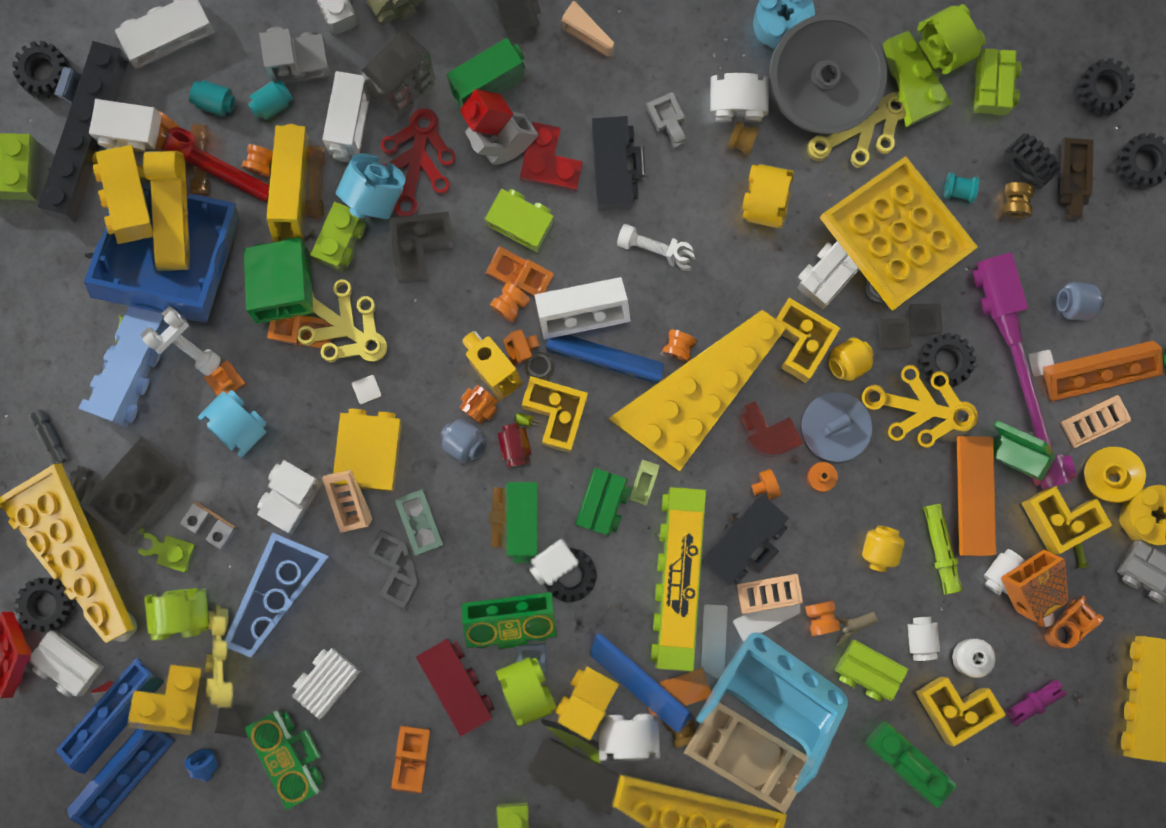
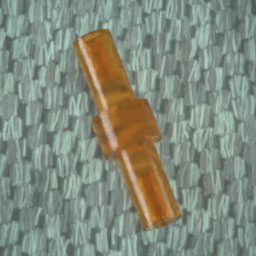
[488,487,506,548]

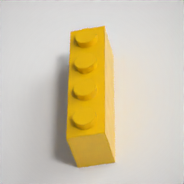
[1121,636,1166,762]

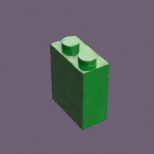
[446,38,526,108]
[243,237,313,324]
[506,482,538,564]

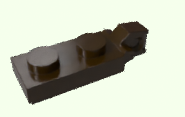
[1060,138,1094,221]

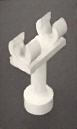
[617,224,696,271]
[140,306,221,376]

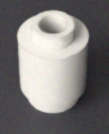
[983,549,1025,595]
[907,617,940,661]

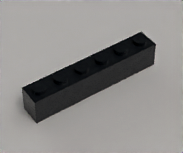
[38,41,129,223]

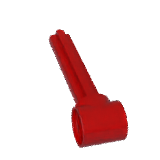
[161,127,270,201]

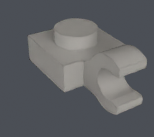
[646,92,686,149]

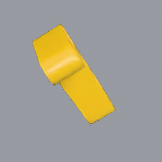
[143,151,190,271]

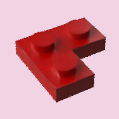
[520,121,583,192]
[0,612,31,699]

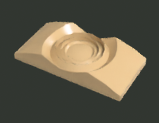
[684,702,807,813]

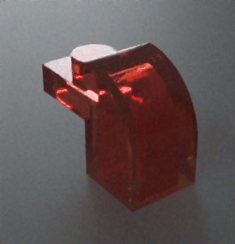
[740,401,803,457]

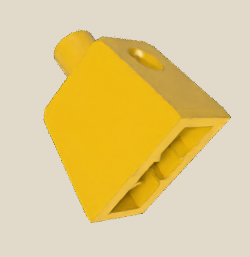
[462,331,523,402]

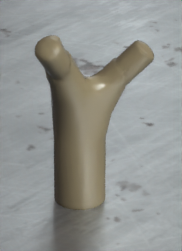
[836,612,878,647]

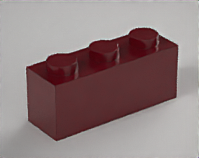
[416,638,495,737]

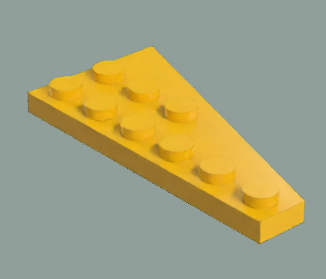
[608,310,787,471]
[0,463,135,643]

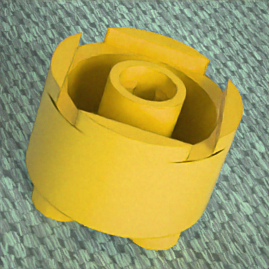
[742,164,794,229]
[1119,485,1166,546]

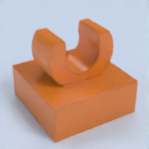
[503,329,541,367]
[203,360,247,396]

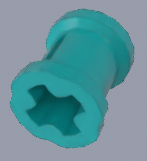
[944,172,979,203]

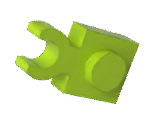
[138,533,197,573]

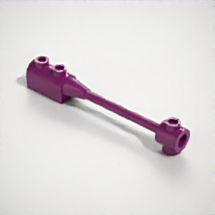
[972,252,1077,490]

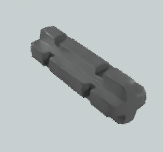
[28,409,68,465]

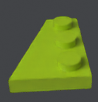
[882,30,953,127]

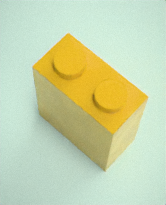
[333,409,403,492]

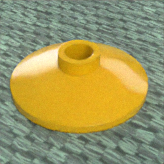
[1084,447,1146,503]

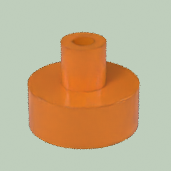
[807,462,838,492]
[751,469,781,500]

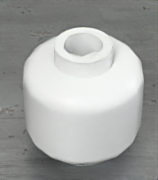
[952,638,996,678]

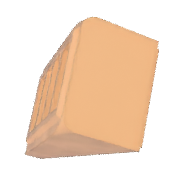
[562,1,614,57]
[1060,395,1132,449]
[322,470,372,533]
[736,574,803,614]

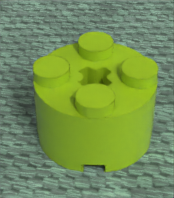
[917,4,986,74]
[144,588,209,640]
[496,657,557,728]

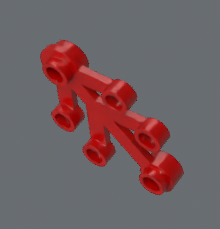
[381,108,456,219]

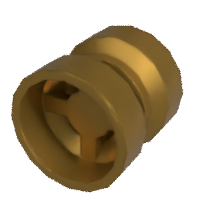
[1002,182,1035,218]

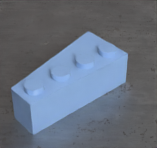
[225,532,329,657]

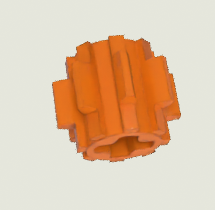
[459,385,498,424]

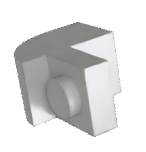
[465,112,538,165]

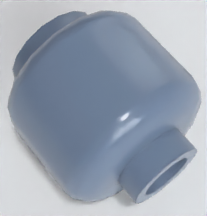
[1057,282,1104,321]
[441,419,487,463]

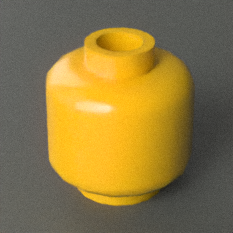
[829,337,874,381]
[862,526,905,572]

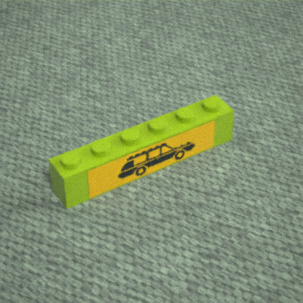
[651,487,706,671]

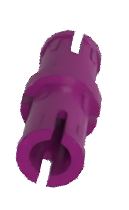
[1005,679,1067,727]

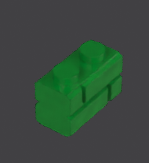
[575,468,631,537]

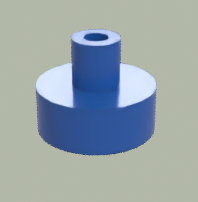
[184,749,218,782]

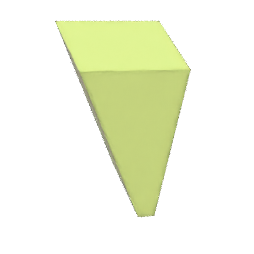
[629,460,660,506]

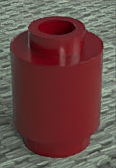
[497,423,532,468]

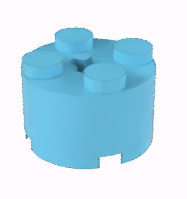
[753,0,815,50]
[336,153,405,219]
[197,390,267,458]

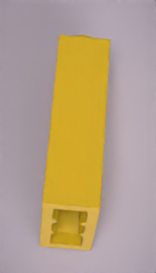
[266,124,309,243]

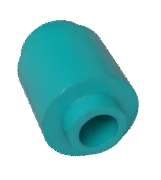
[248,79,293,120]
[189,80,235,117]

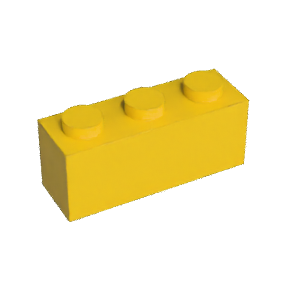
[93,145,153,244]

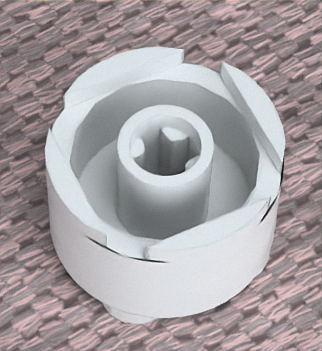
[710,73,769,123]
[598,714,660,762]

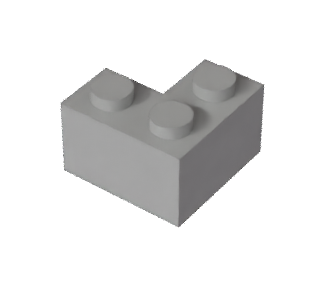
[259,27,331,83]

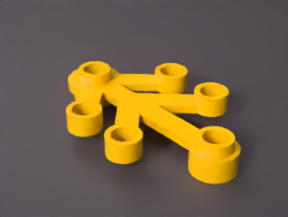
[862,365,978,448]

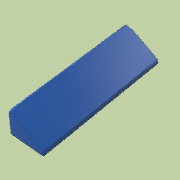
[546,335,664,384]
[590,633,693,733]
[55,657,164,774]
[67,729,175,828]

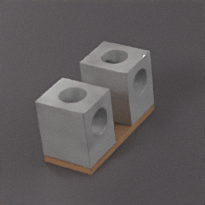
[180,501,239,550]

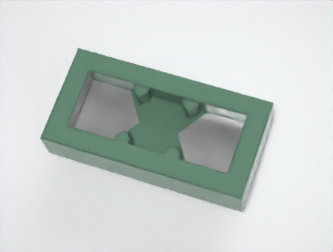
[395,489,444,556]

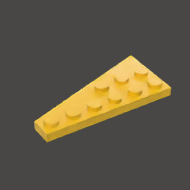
[613,775,787,828]

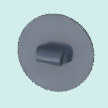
[801,392,872,462]

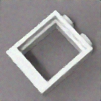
[322,71,371,162]

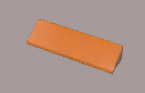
[1043,341,1164,402]
[957,436,996,556]

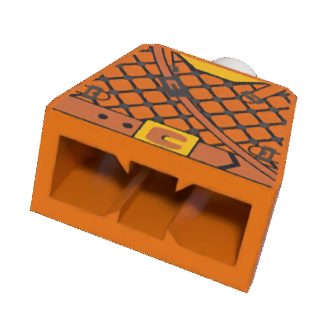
[1001,549,1068,627]

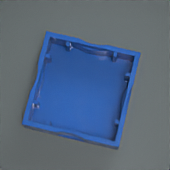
[84,183,239,323]

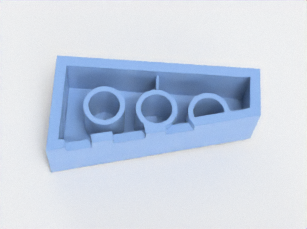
[78,306,170,428]

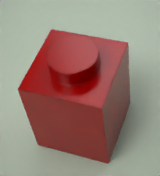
[459,89,514,135]

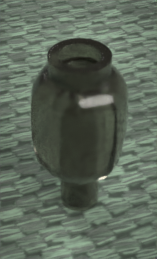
[68,465,96,508]

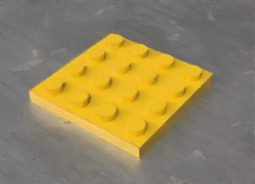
[819,156,978,311]

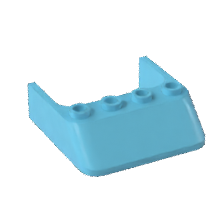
[696,632,848,793]

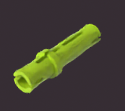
[923,503,963,595]

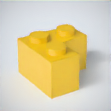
[776,298,840,383]
[522,376,588,454]
[1021,487,1112,555]
[128,665,201,735]
[555,666,619,740]
[915,677,1006,747]

